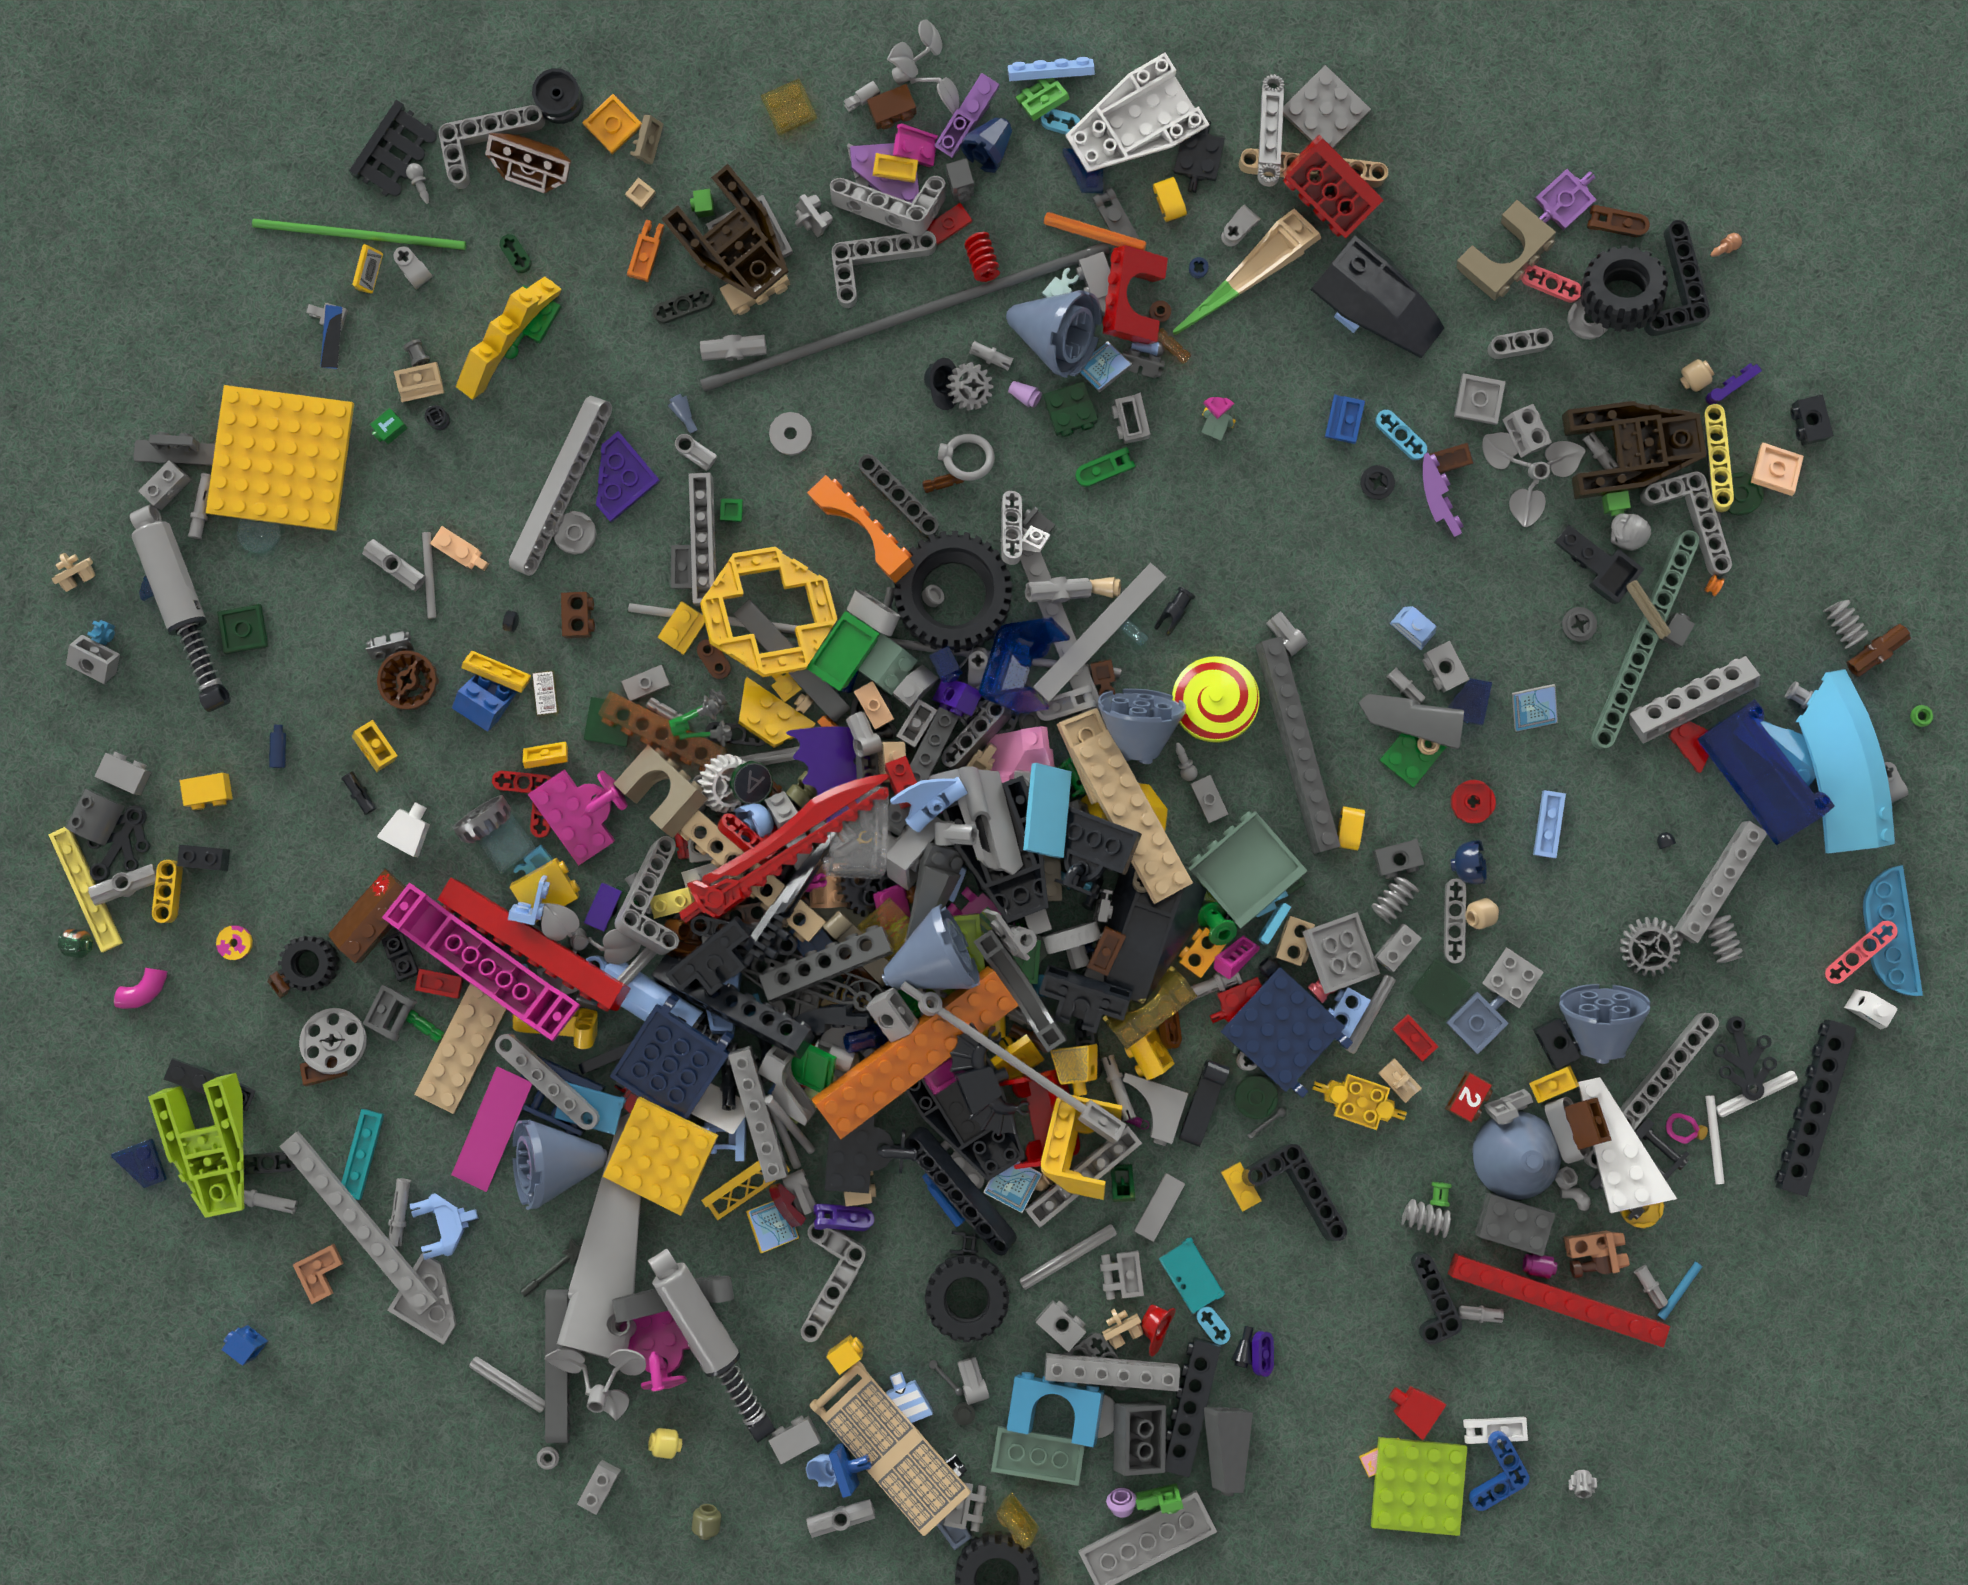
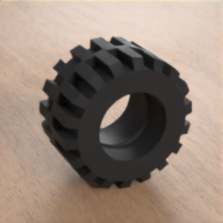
[278,936,339,991]

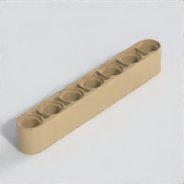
[1239,148,1388,187]

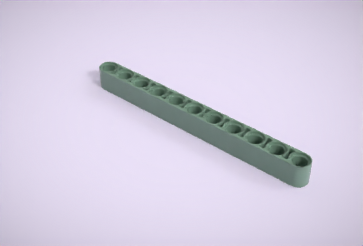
[1591,530,1699,750]

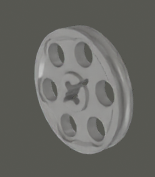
[299,1008,367,1074]

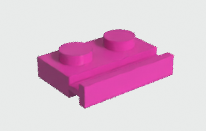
[893,123,938,167]

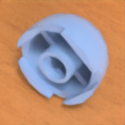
[733,803,774,847]

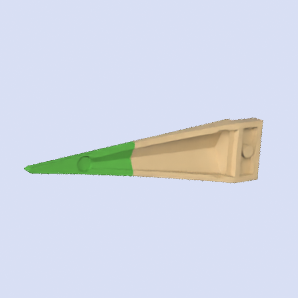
[1173,209,1321,335]

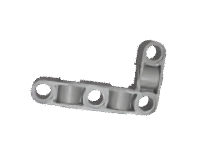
[830,176,946,235]
[801,1222,866,1342]

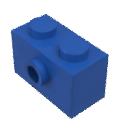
[221,1325,268,1366]

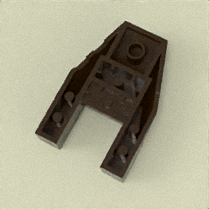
[662,164,789,299]
[1562,401,1707,500]

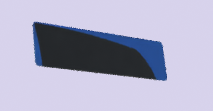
[320,305,343,369]

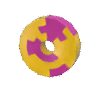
[216,926,253,960]

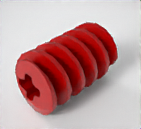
[964,232,1001,282]

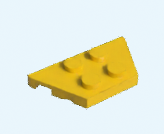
[738,677,816,748]

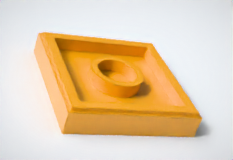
[582,94,642,155]

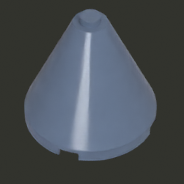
[1006,290,1102,378]
[882,904,980,989]
[1472,1111,1561,1200]
[512,1120,607,1210]

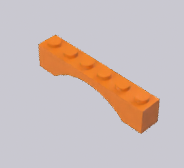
[807,475,914,583]

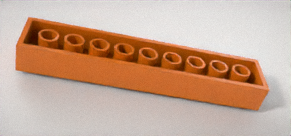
[811,966,1018,1139]

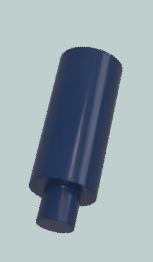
[269,725,286,768]

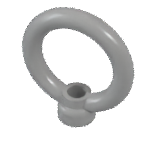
[938,434,995,481]

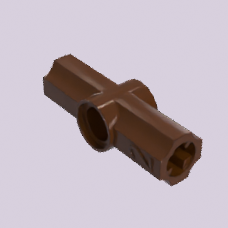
[1846,624,1911,677]

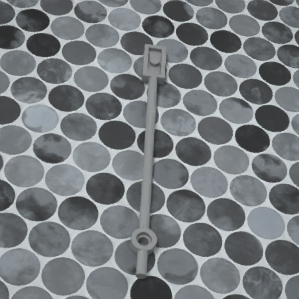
[900,982,1126,1144]

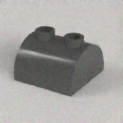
[65,788,124,846]

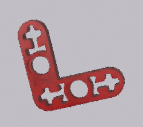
[492,771,552,838]
[718,813,780,864]

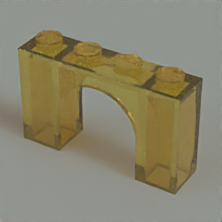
[1103,966,1198,1049]

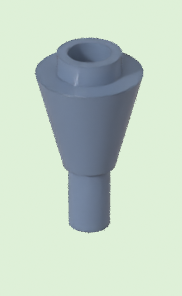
[668,394,697,434]

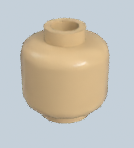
[1680,359,1714,392]
[1465,898,1499,929]

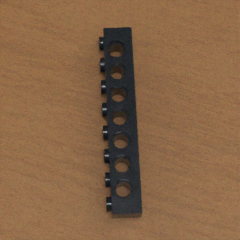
[651,954,815,1060]
[1774,1020,1857,1197]

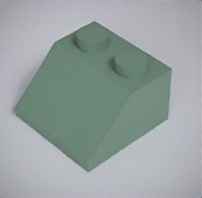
[858,631,918,695]

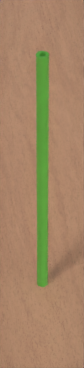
[252,219,466,250]

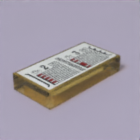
[532,670,559,716]

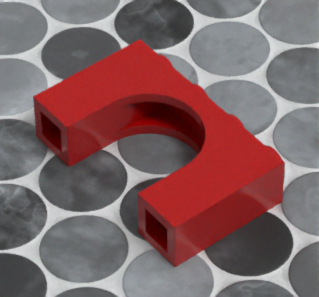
[1102,245,1168,344]

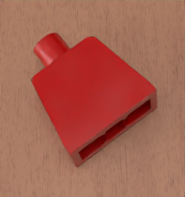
[1389,1386,1446,1440]

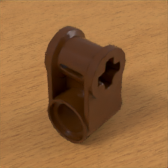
[664,918,706,945]

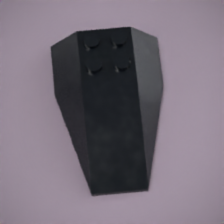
[942,775,1049,923]

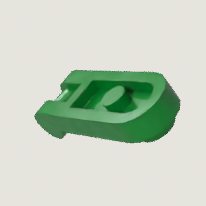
[1075,447,1136,487]

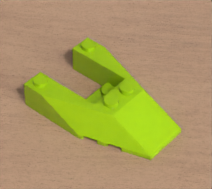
[148,1073,244,1218]

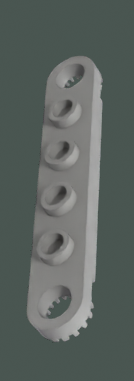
[1258,74,1284,187]
[495,1033,600,1130]

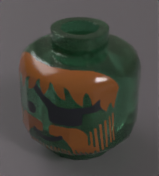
[58,928,94,958]

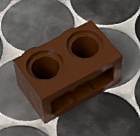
[561,592,595,638]

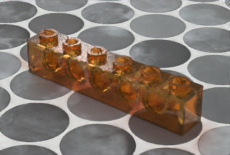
[598,691,728,772]

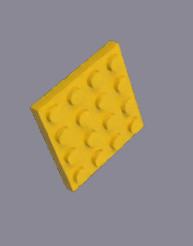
[602,1097,719,1216]

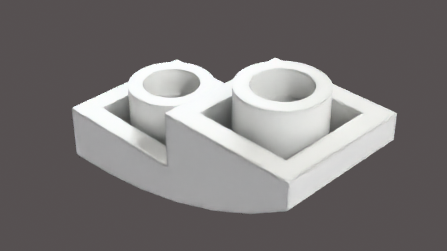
[1000,526,1050,552]

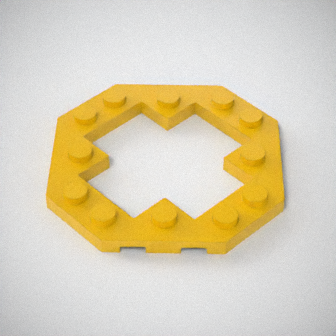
[700,547,837,677]

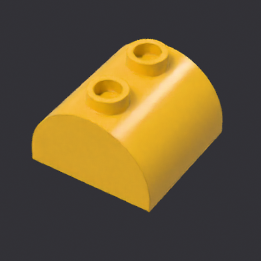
[1125,1025,1175,1080]

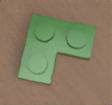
[1134,1483,1184,1514]

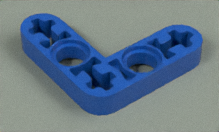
[1469,1431,1530,1511]

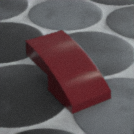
[769,1183,806,1227]

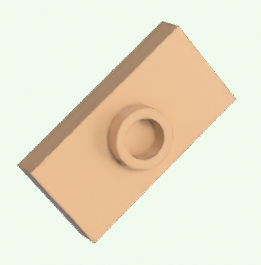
[854,681,894,730]

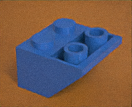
[452,674,517,731]

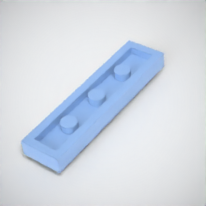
[1008,57,1095,81]

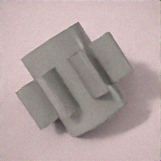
[1568,1470,1597,1498]

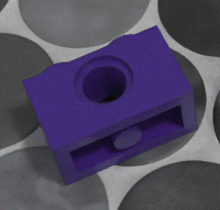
[932,676,982,717]

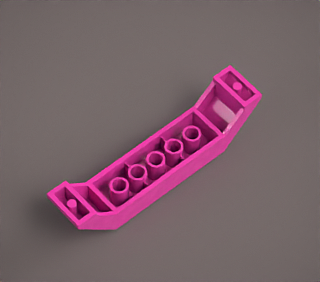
[382,882,581,1041]

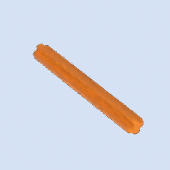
[1044,212,1146,251]

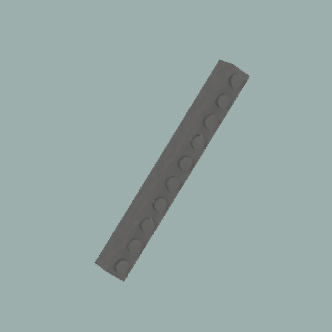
[1255,636,1341,854]

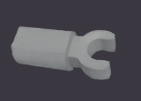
[844,81,880,112]

